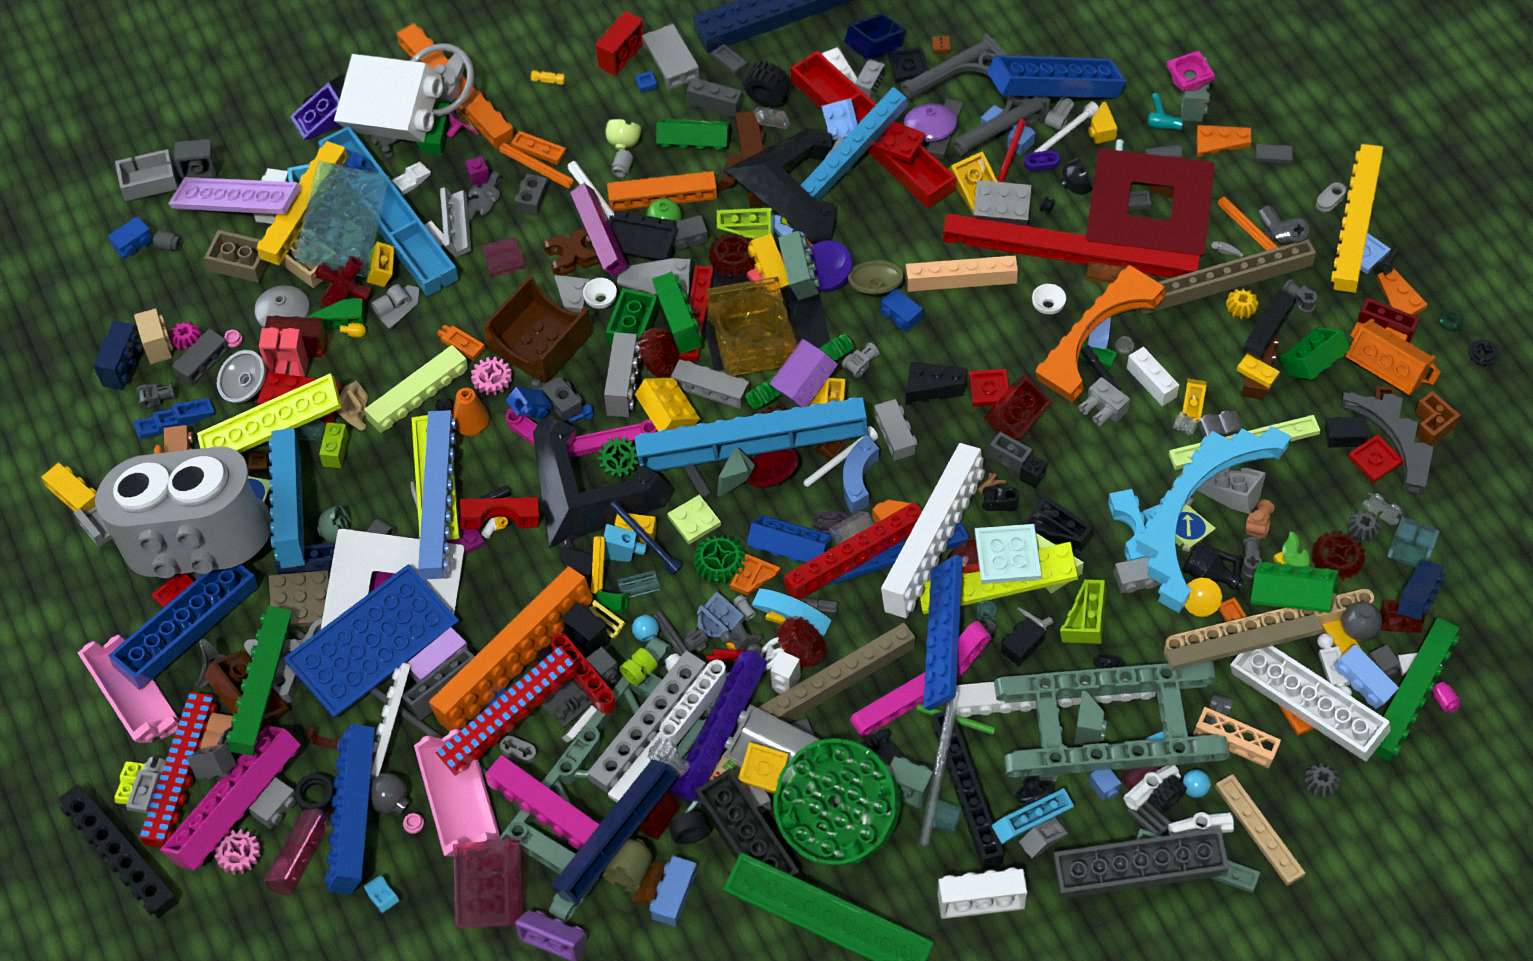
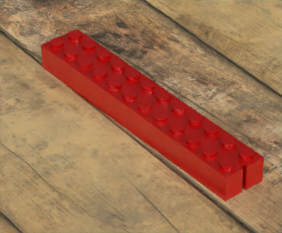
[790,50,956,209]

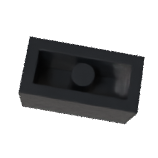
[1325,416,1369,448]
[1001,617,1046,666]

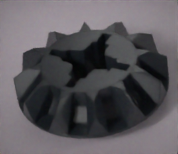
[1468,339,1499,367]
[1093,655,1125,668]

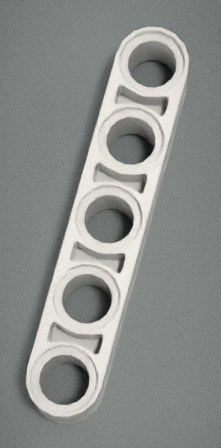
[660,660,727,746]

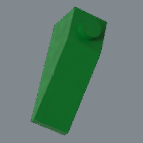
[306,298,365,330]

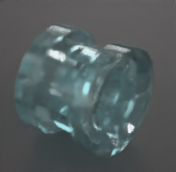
[976,600,997,622]

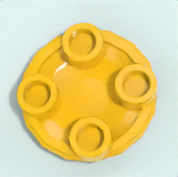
[1184,577,1222,617]

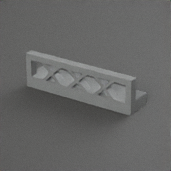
[440,187,471,257]

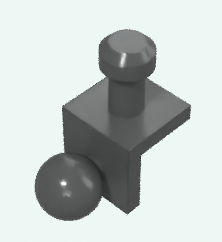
[721,622,762,655]

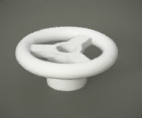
[760,637,787,671]

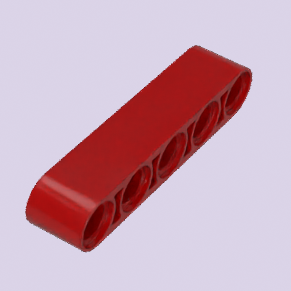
[550,633,616,714]

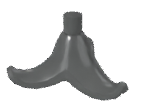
[195,639,226,688]

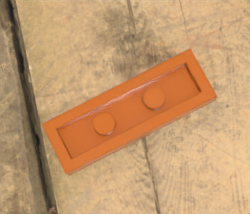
[511,131,566,165]

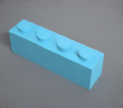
[992,788,1074,844]

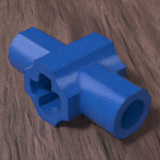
[342,152,370,176]

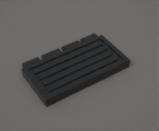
[608,210,678,261]

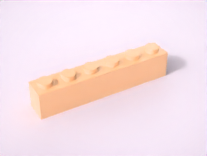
[906,256,1018,292]

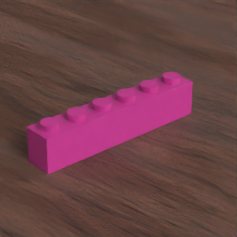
[486,755,599,849]

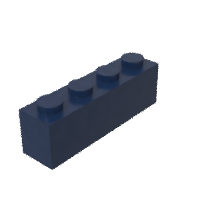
[275,543,336,575]
[1397,559,1445,620]

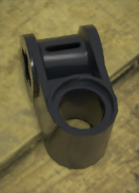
[982,486,1019,511]

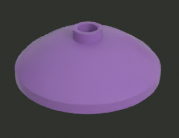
[904,103,957,141]

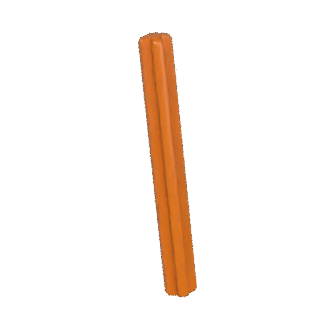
[499,142,574,188]
[1218,197,1278,251]

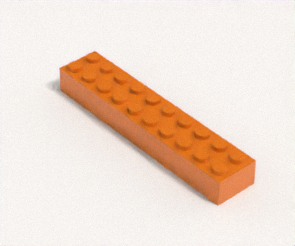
[429,566,594,731]

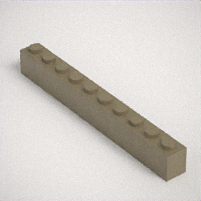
[1140,239,1316,315]
[736,623,915,732]

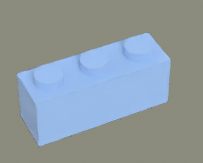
[1333,644,1399,709]

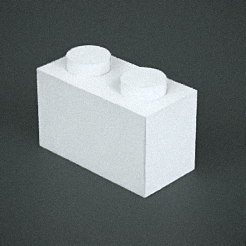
[771,651,801,694]

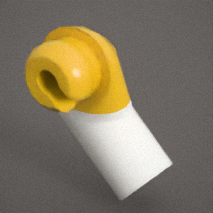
[481,516,508,539]

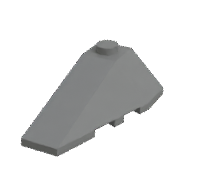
[617,258,691,302]
[1179,468,1266,514]

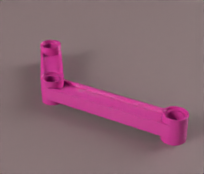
[505,409,658,458]

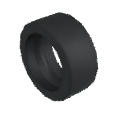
[295,773,335,815]
[669,812,711,844]

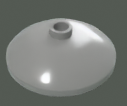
[254,285,310,331]
[217,350,266,404]

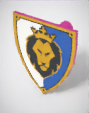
[447,109,479,138]

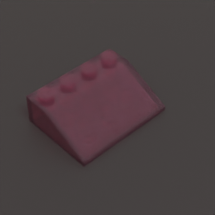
[453,840,522,929]

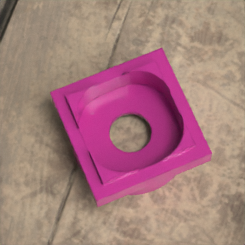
[1166,51,1215,91]

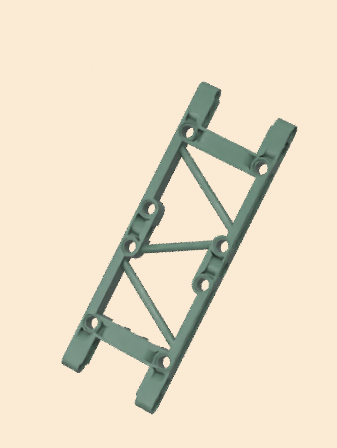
[480,637,727,922]

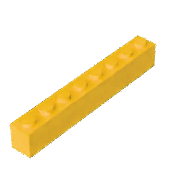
[257,141,348,265]

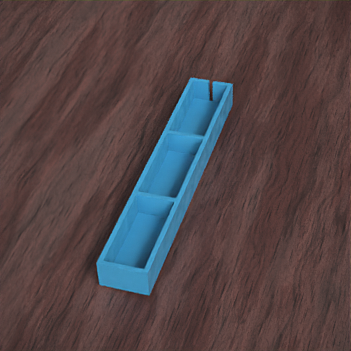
[318,126,458,297]
[634,397,868,472]

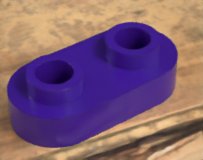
[1024,150,1060,171]

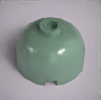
[317,505,353,543]

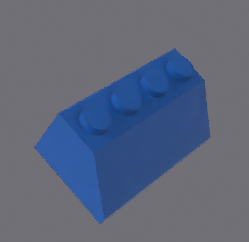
[746,514,834,562]

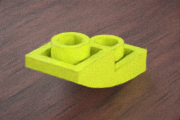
[114,761,145,805]

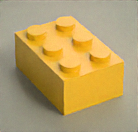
[635,378,700,431]

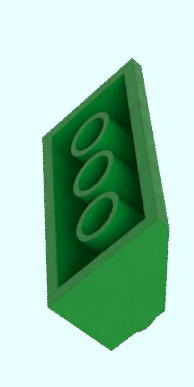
[656,119,730,150]
[1251,562,1339,613]

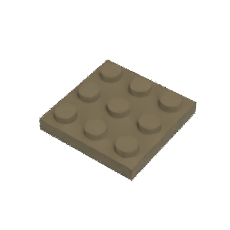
[269,571,329,628]

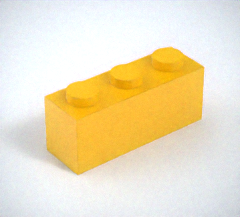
[748,233,790,295]
[41,463,97,513]

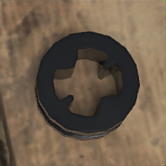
[1040,196,1055,214]

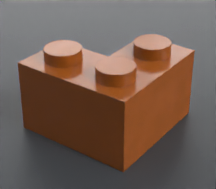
[1415,391,1461,446]

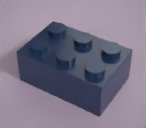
[93,321,143,390]

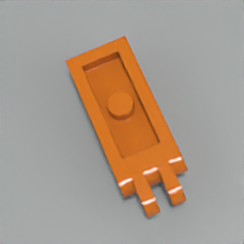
[437,325,485,361]

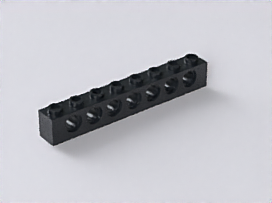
[932,709,1004,869]
[58,784,178,919]

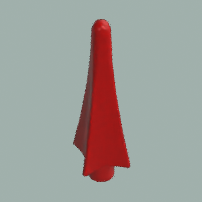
[705,649,746,664]

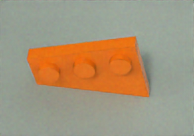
[1377,268,1428,316]

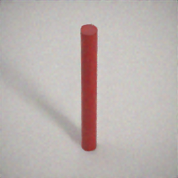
[997,119,1026,182]

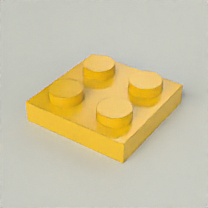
[738,742,789,794]

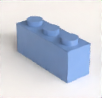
[649,856,697,927]

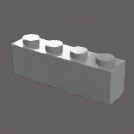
[671,359,749,409]

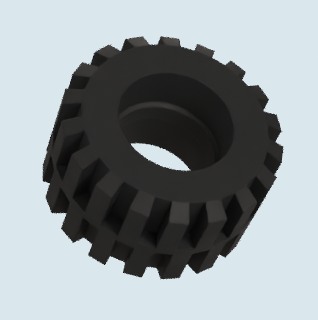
[743,61,791,108]

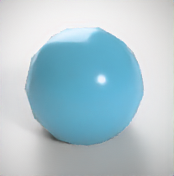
[632,615,659,642]
[1183,769,1211,798]

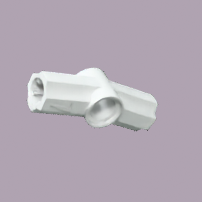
[1124,765,1181,811]
[1168,812,1234,835]

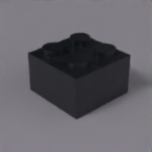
[561,602,609,656]

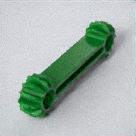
[745,334,854,409]

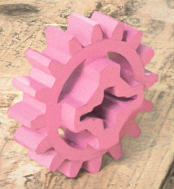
[471,357,512,395]
[214,829,261,875]

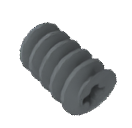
[1275,218,1309,244]

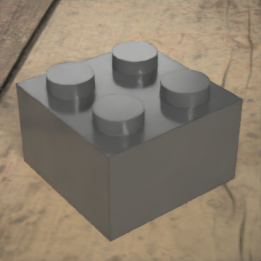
[174,139,217,181]

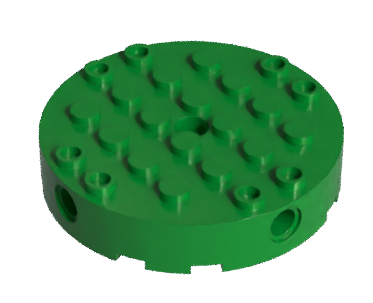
[774,739,901,866]

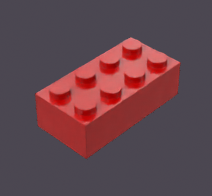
[257,372,342,424]

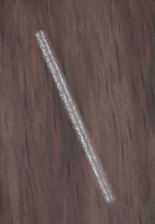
[919,689,960,846]

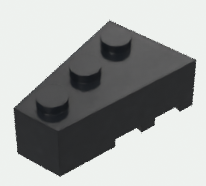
[1022,496,1093,551]

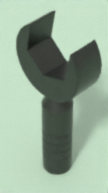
[1373,247,1399,275]

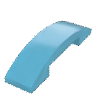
[751,589,831,638]

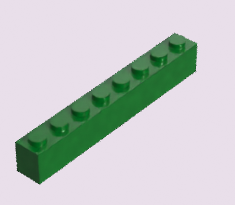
[226,605,292,756]
[1373,617,1460,761]

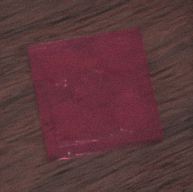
[481,237,526,278]

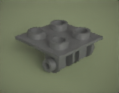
[541,679,593,727]

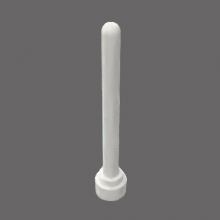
[1034,102,1099,152]
[803,426,878,487]

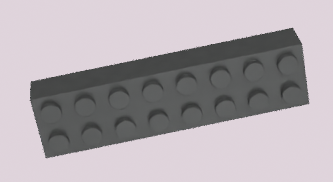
[1053,828,1229,900]

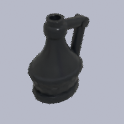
[1182,541,1245,591]

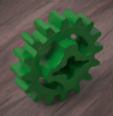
[598,436,639,478]

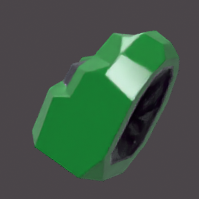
[596,589,629,614]

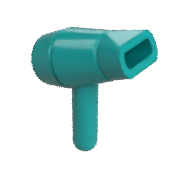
[1147,93,1182,130]

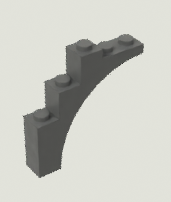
[1341,392,1434,495]

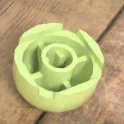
[606,119,641,151]

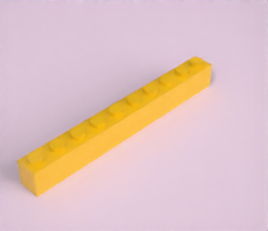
[1331,144,1383,293]

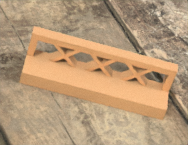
[1193,707,1281,768]

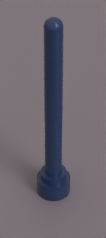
[611,501,682,575]

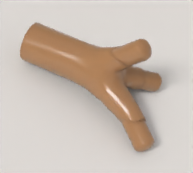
[977,473,1006,495]

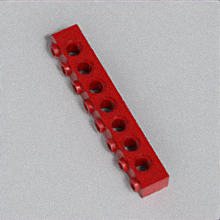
[784,502,922,600]

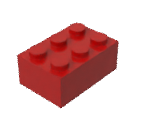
[596,11,644,76]

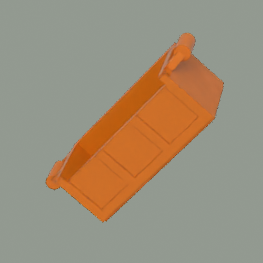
[1345,318,1441,395]

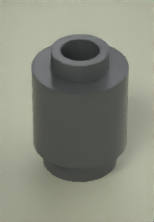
[153,230,182,251]

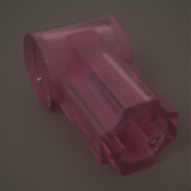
[1121,755,1162,790]

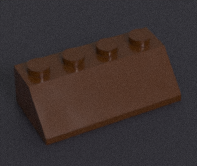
[204,650,289,731]

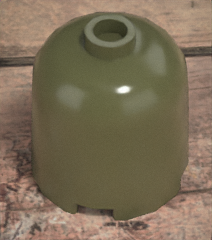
[602,839,652,892]

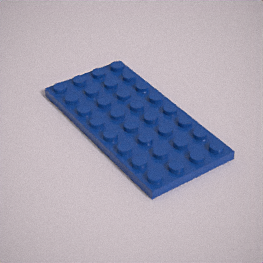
[283,564,459,719]

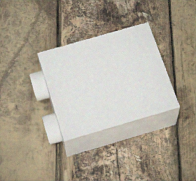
[334,54,443,142]

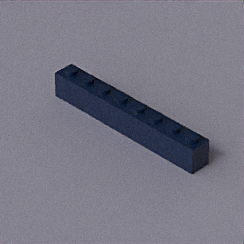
[551,759,678,905]

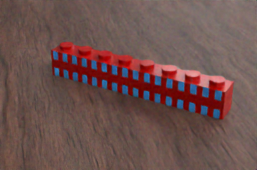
[435,646,579,776]
[139,692,218,849]

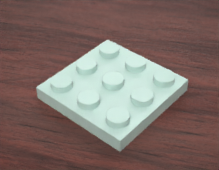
[975,524,1041,584]

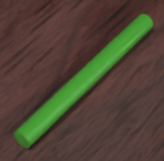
[916,703,996,735]

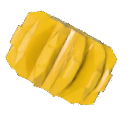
[1226,288,1258,320]

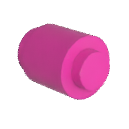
[1432,682,1461,713]

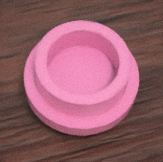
[224,330,242,348]
[403,813,424,834]

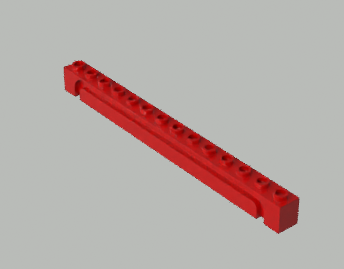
[943,214,1200,278]

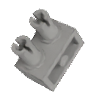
[1078,377,1130,426]

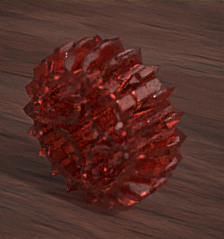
[709,233,756,278]
[638,327,679,378]
[1311,530,1366,581]
[777,616,826,669]

